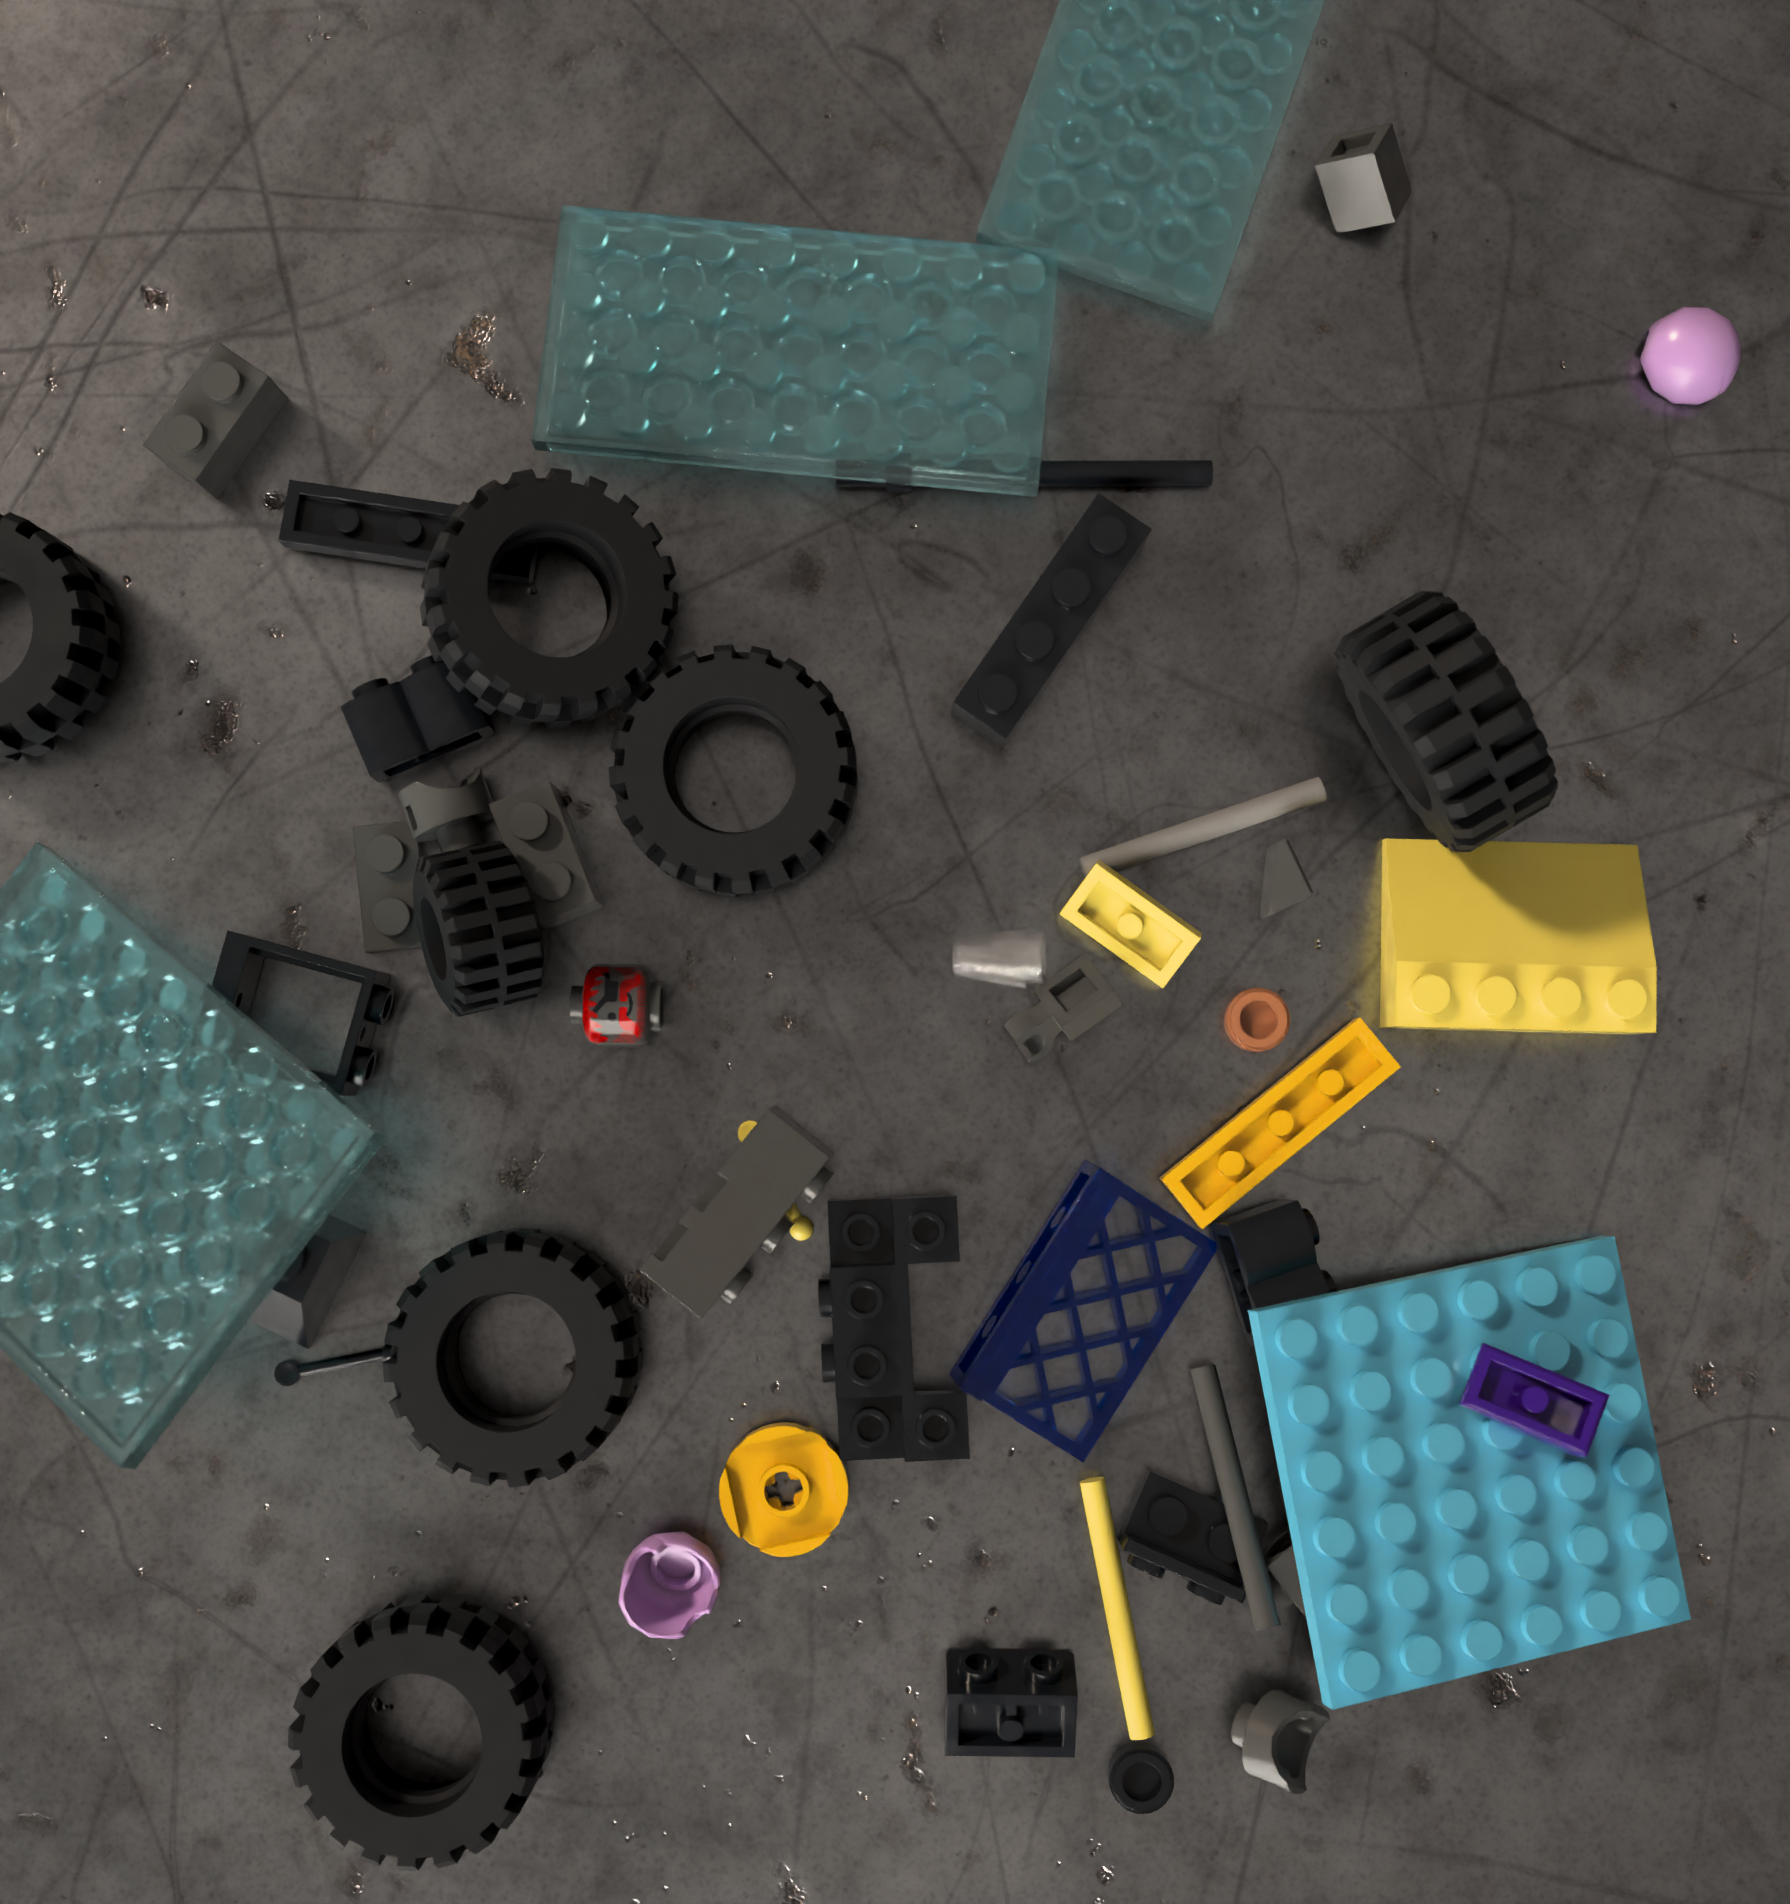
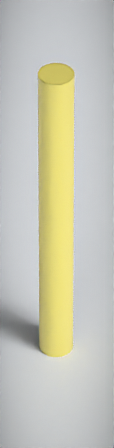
[1080,1477,1155,1740]

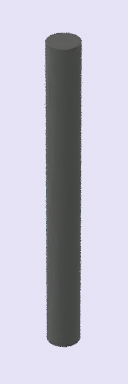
[1191,1365,1281,1631]

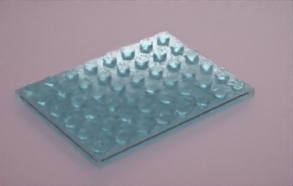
[0,841,388,1469]

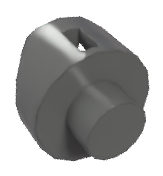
[398,767,494,853]
[1231,1690,1330,1794]

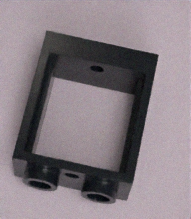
[192,931,394,1096]

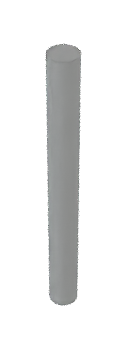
[1079,777,1327,877]

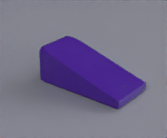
[1459,1343,1610,1457]

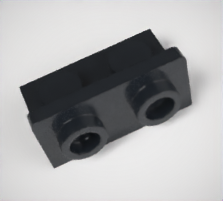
[1117,1468,1269,1605]
[944,1649,1078,1758]

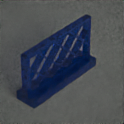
[949,1159,1218,1462]

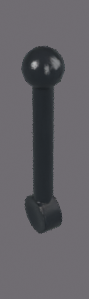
[274,1344,392,1386]

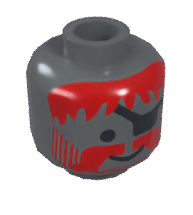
[570,964,664,1047]

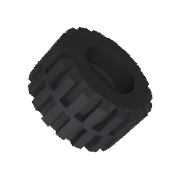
[413,841,544,1017]

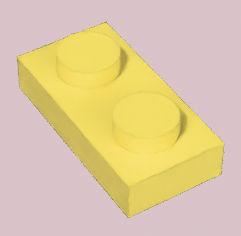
[1060,859,1202,988]

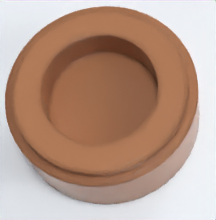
[1224,988,1290,1052]

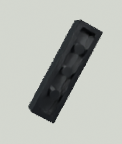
[951,493,1152,750]

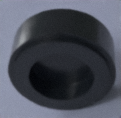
[1107,1742,1174,1814]

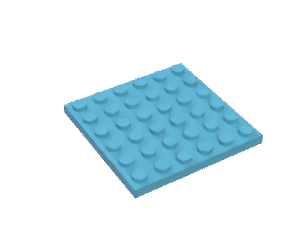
[1248,1235,1691,1710]

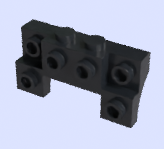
[818,1195,970,1462]

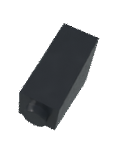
[240,1205,367,1349]

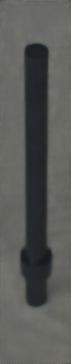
[836,455,1213,493]

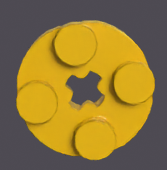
[719,1422,849,1557]

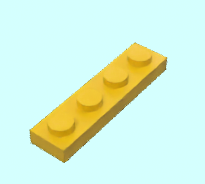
[1159,1017,1401,1229]

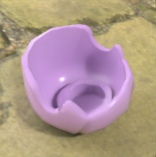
[1640,307,1741,405]
[618,1531,721,1639]

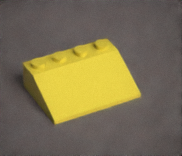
[1380,838,1657,1034]

